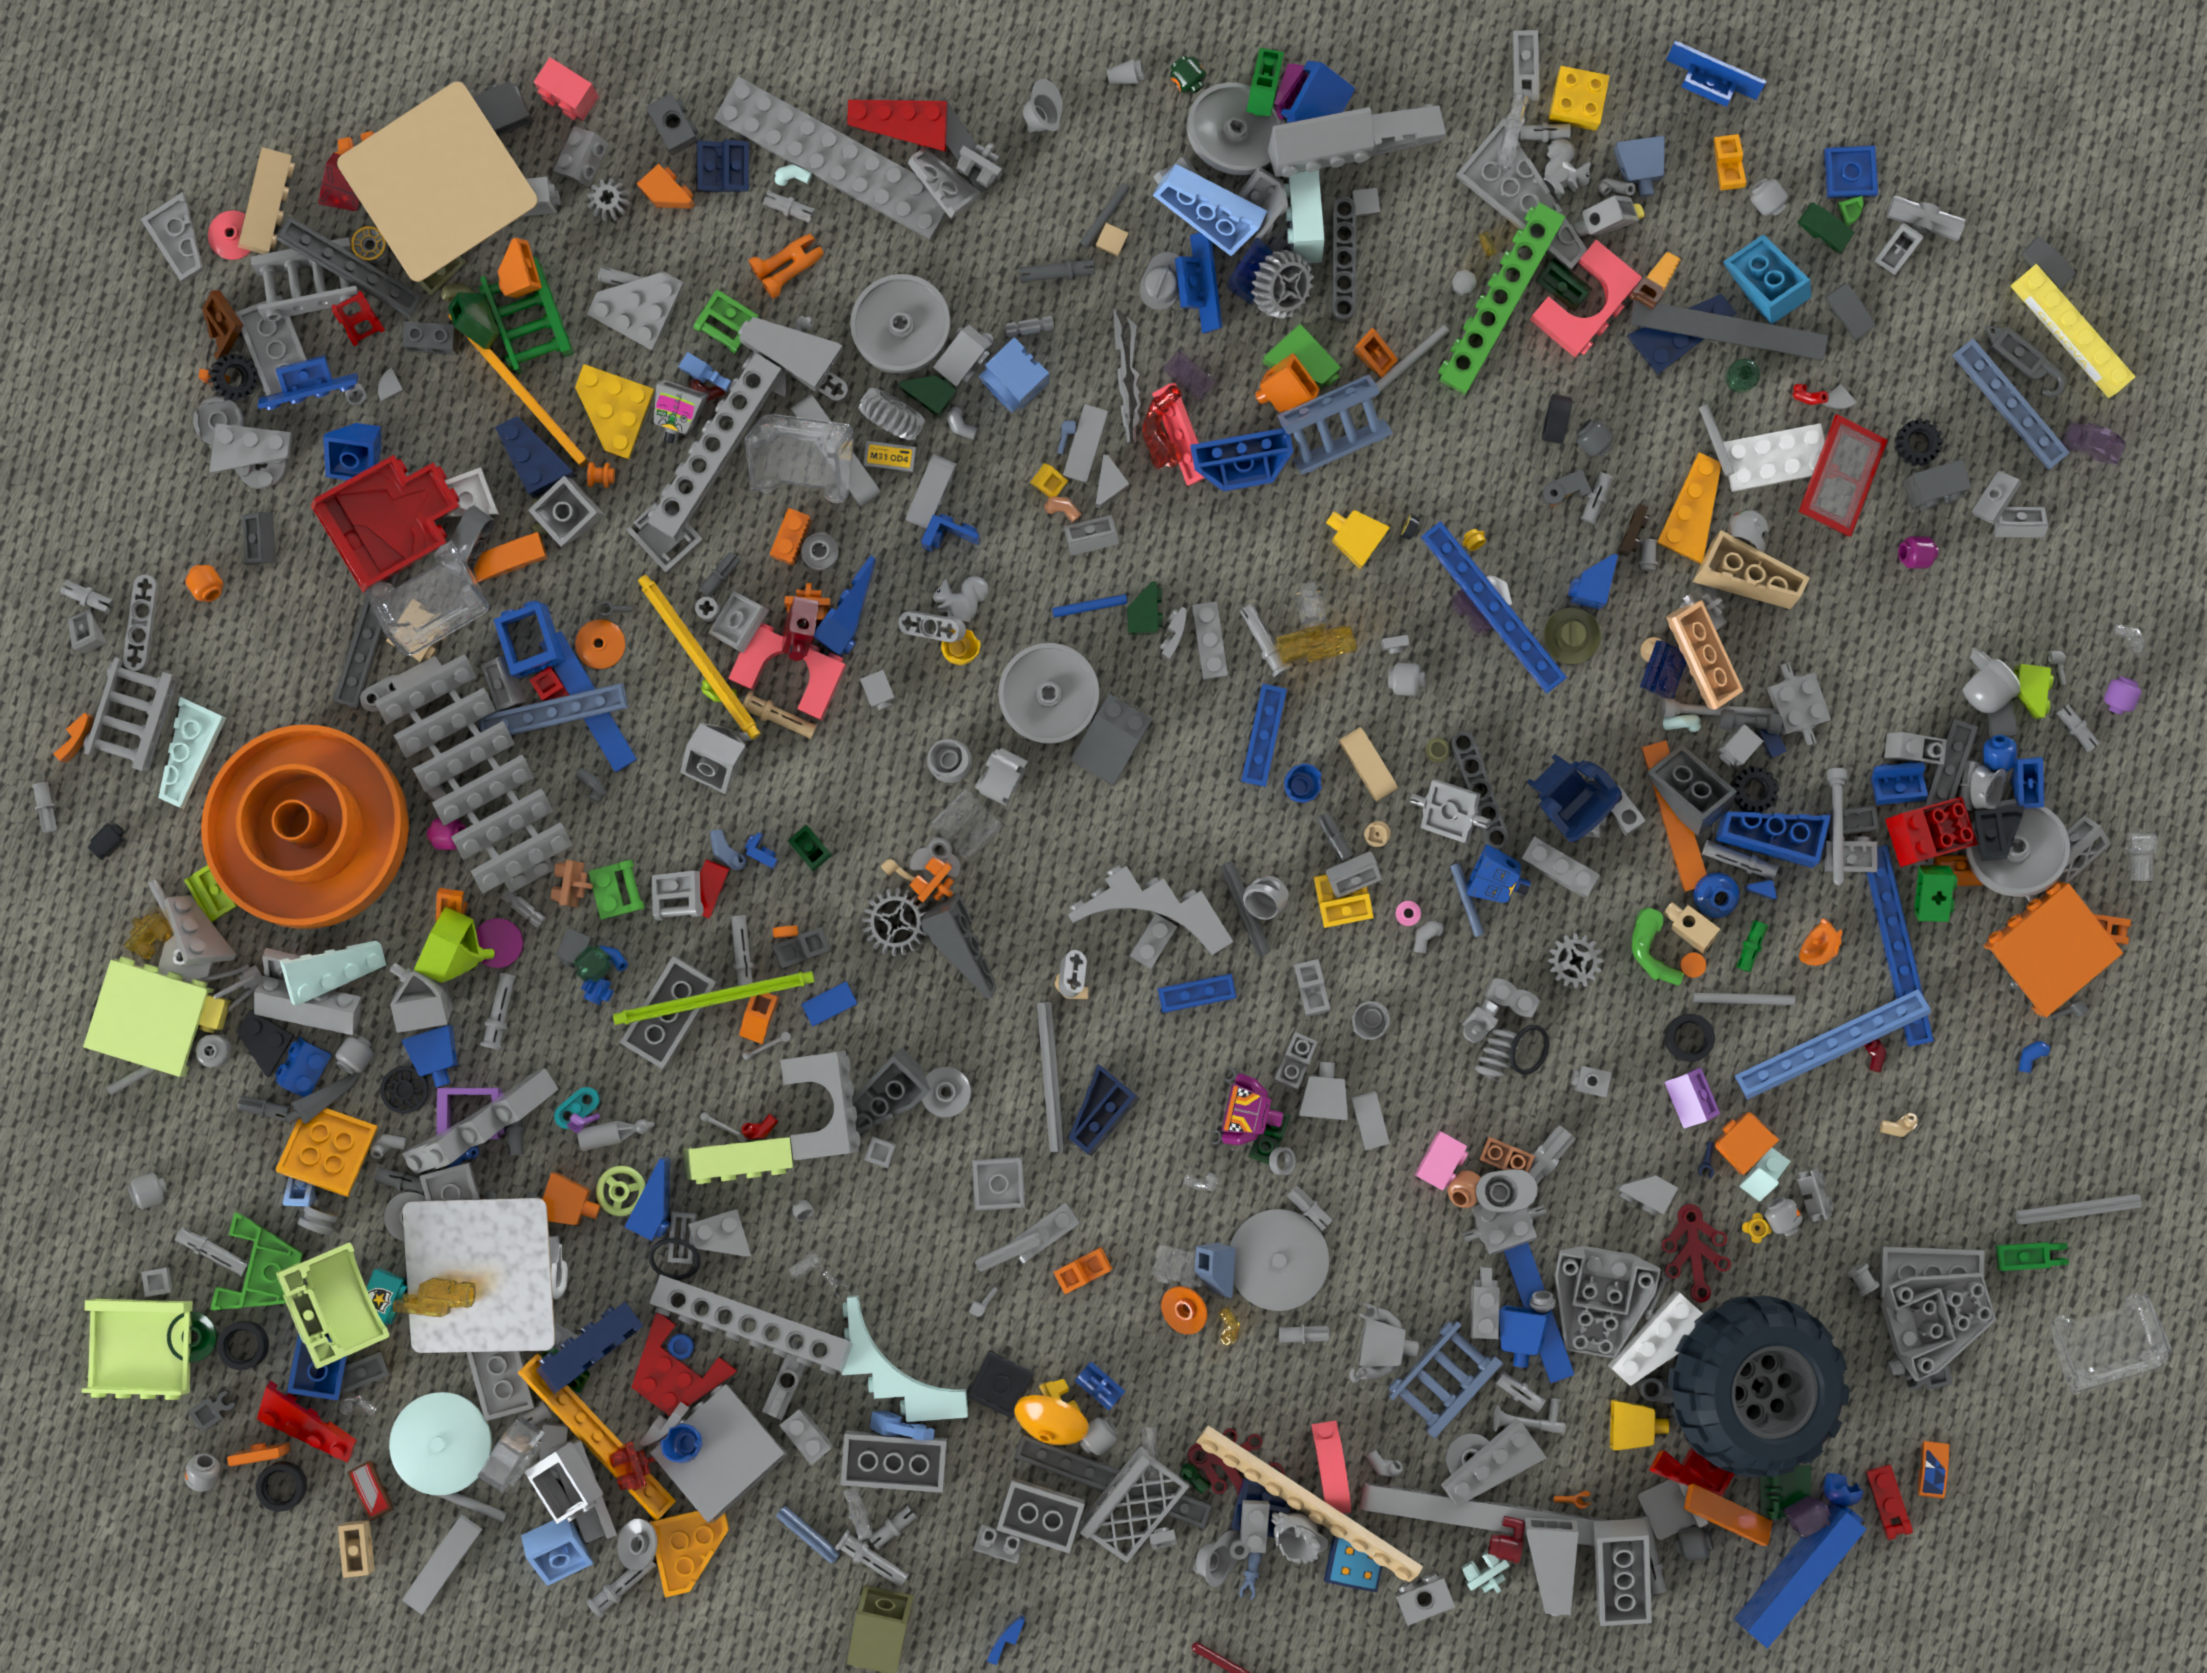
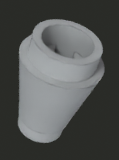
[1107,59,1145,84]

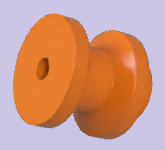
[587,462,615,488]

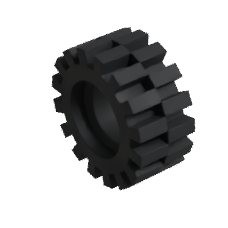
[208,354,258,401]
[1894,419,1943,466]
[1731,767,1779,813]

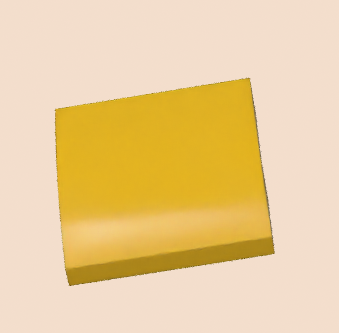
[1313,874,1374,928]

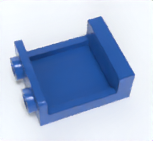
[1281,61,1355,123]

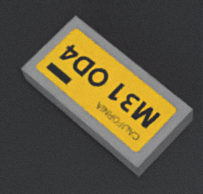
[863,441,916,473]

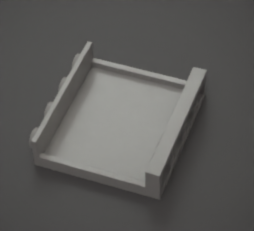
[650,1384,789,1523]

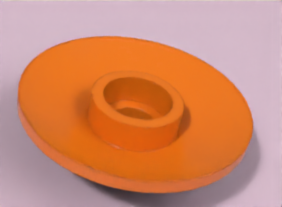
[575,619,625,669]
[1161,1286,1207,1334]

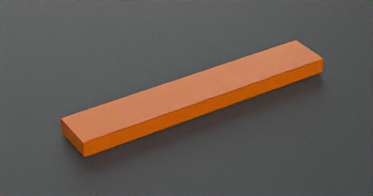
[1641,740,1707,892]

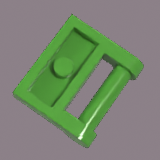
[693,289,760,354]
[588,860,645,920]

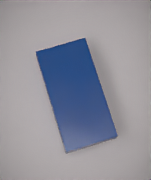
[801,981,858,1027]

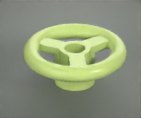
[596,1166,646,1216]

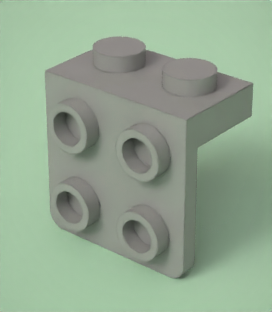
[1238,166,1288,240]
[1638,1479,1709,1540]

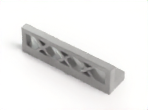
[2026,815,2111,902]

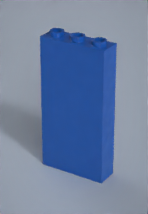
[1734,1502,1867,1649]

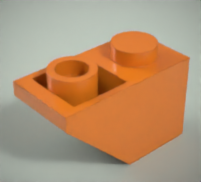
[636,164,695,209]
[739,993,780,1044]

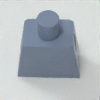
[1614,136,1664,198]

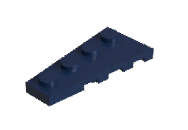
[1627,294,1737,375]

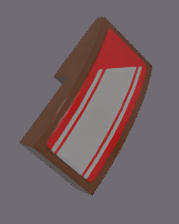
[347,1461,394,1521]

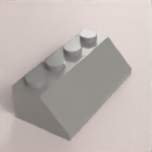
[1267,107,1374,177]

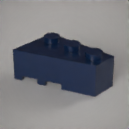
[495,416,577,498]

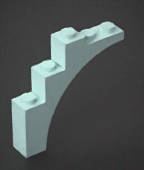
[842,1295,968,1422]

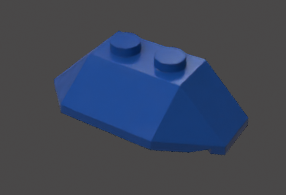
[1190,428,1294,492]

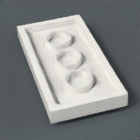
[1723,423,1825,492]

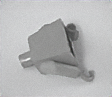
[1349,1302,1419,1383]

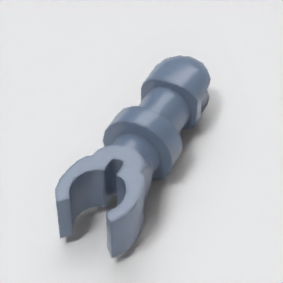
[1240,1552,1262,1600]

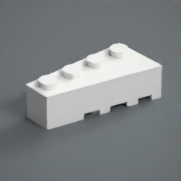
[1608,1291,1703,1386]

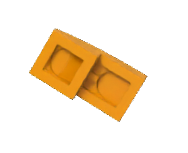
[1714,134,1747,191]

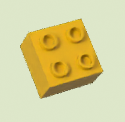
[1548,66,1610,131]

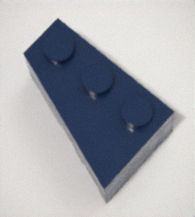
[1069,1064,1140,1156]

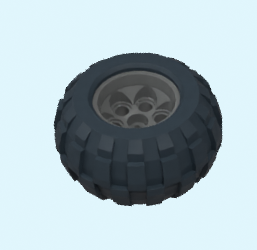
[1668,1295,1849,1478]

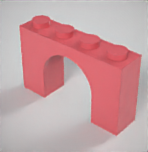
[1530,240,1642,358]
[728,623,847,721]

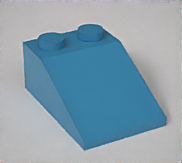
[1723,234,1811,325]

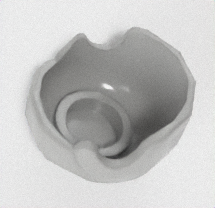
[1352,1001,1390,1040]

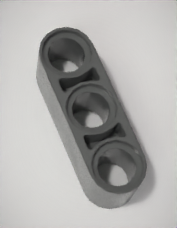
[441,505,495,580]

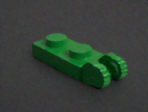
[1996,1242,2069,1271]

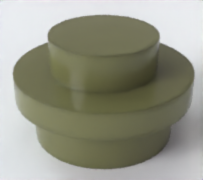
[1425,738,1450,763]

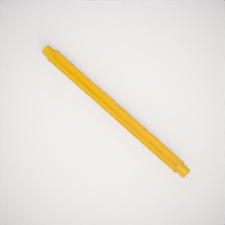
[638,575,761,740]

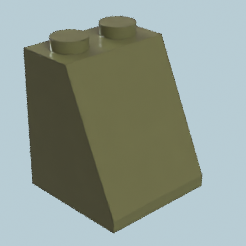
[847,1585,914,1673]

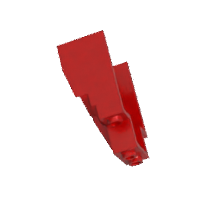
[311,455,460,593]

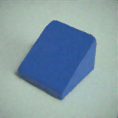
[1744,880,1777,900]

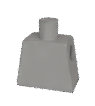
[1575,195,1639,237]
[1298,1062,1348,1120]

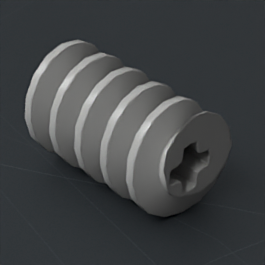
[1474,1027,1524,1084]

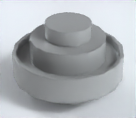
[801,533,839,571]

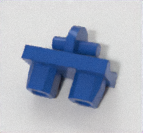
[1074,1361,1125,1411]

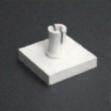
[158,926,214,987]

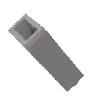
[738,317,843,392]
[1525,1517,1578,1616]

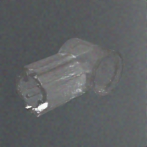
[2126,832,2157,881]

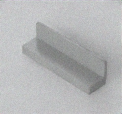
[550,1437,617,1543]

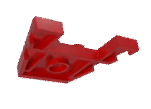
[631,1313,737,1416]
[1649,1447,1734,1497]

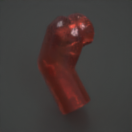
[688,379,726,402]

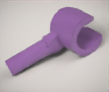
[566,1113,600,1133]

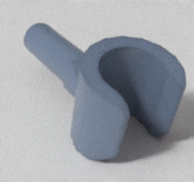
[1057,420,1076,455]

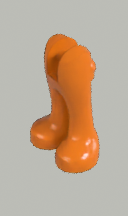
[748,234,824,300]

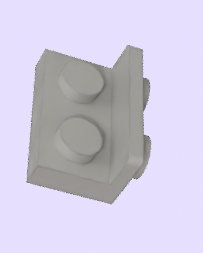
[1823,836,1877,872]

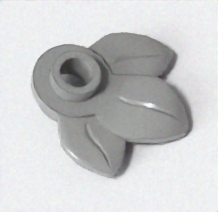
[910,838,960,882]

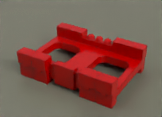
[331,291,385,346]

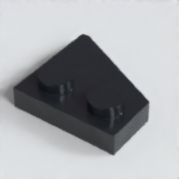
[237,1010,295,1077]

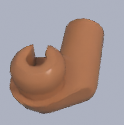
[1044,496,1082,522]

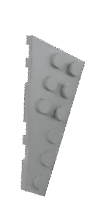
[1455,118,1587,271]

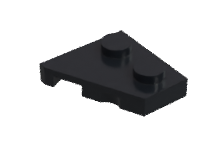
[1974,806,2025,861]

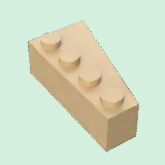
[1692,530,1810,609]

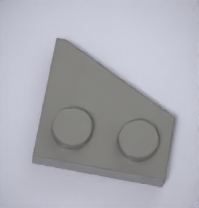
[688,1209,751,1257]

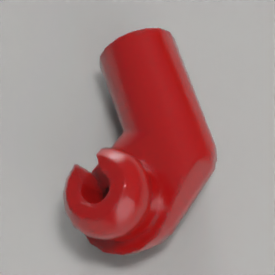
[741,1113,779,1140]

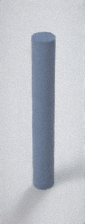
[1450,863,1484,937]

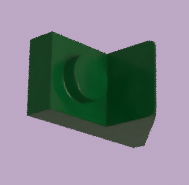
[787,824,832,872]

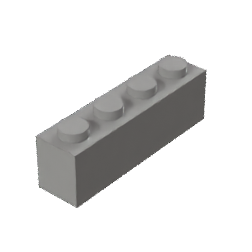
[254,976,361,1035]

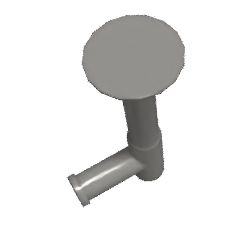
[1493,1398,1566,1434]

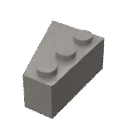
[1371,104,1446,157]

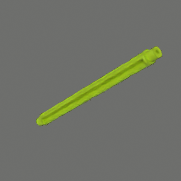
[613,971,815,1025]

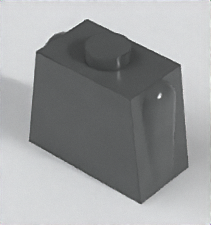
[473,81,534,136]

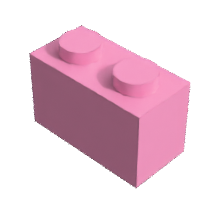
[1414,1131,1468,1190]

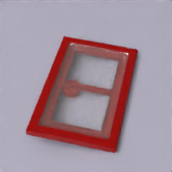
[1798,414,1888,537]

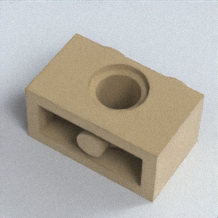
[338,1520,375,1578]

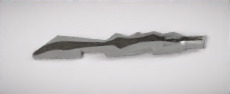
[1113,309,1141,444]

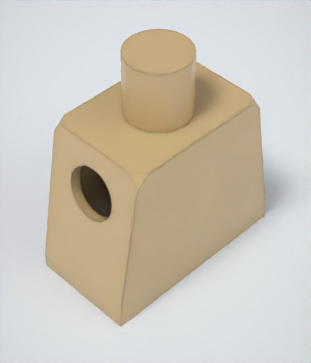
[1663,902,1720,955]

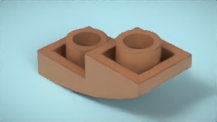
[1479,1137,1535,1172]

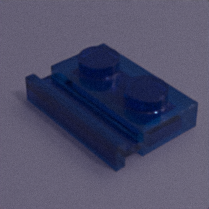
[1640,640,1687,698]

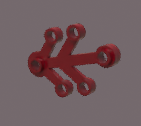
[1661,1204,1731,1303]
[1187,1428,1285,1496]

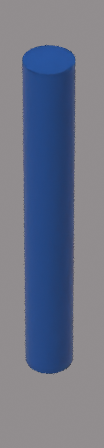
[1052,594,1127,618]

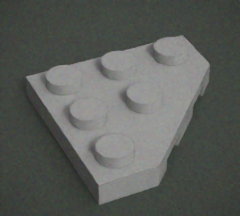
[587,271,685,350]

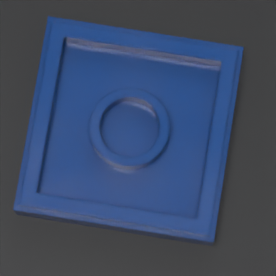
[1824,146,1878,199]

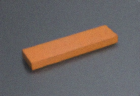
[1684,1484,1773,1546]

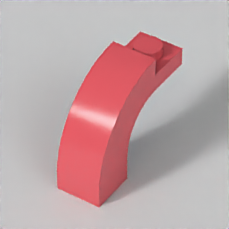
[1311,1421,1351,1514]

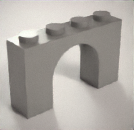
[780,1051,861,1160]

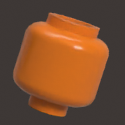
[185,565,224,602]

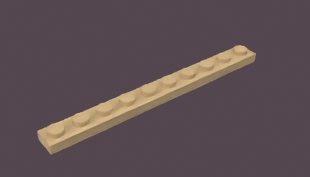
[1196,1426,1423,1582]

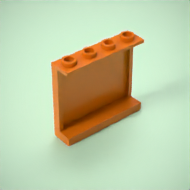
[1983,881,2123,1018]

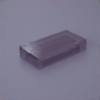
[1162,350,1217,402]

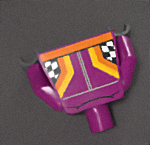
[1211,1067,1283,1145]

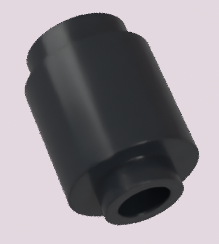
[88,823,126,860]

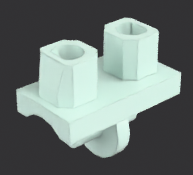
[1461,1550,1509,1594]

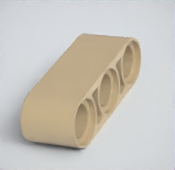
[1339,727,1398,802]

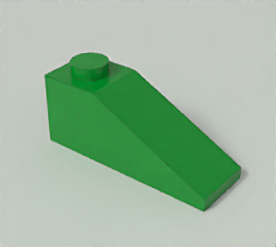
[1246,47,1284,117]

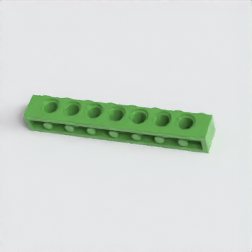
[1438,202,1565,395]

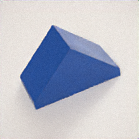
[2010,757,2044,809]

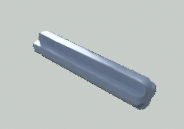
[776,1506,840,1563]

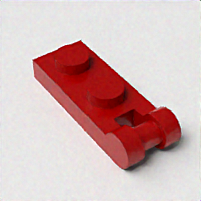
[1865,1464,1913,1541]

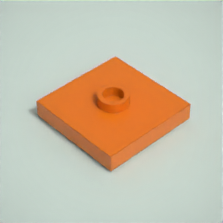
[227,1442,291,1467]

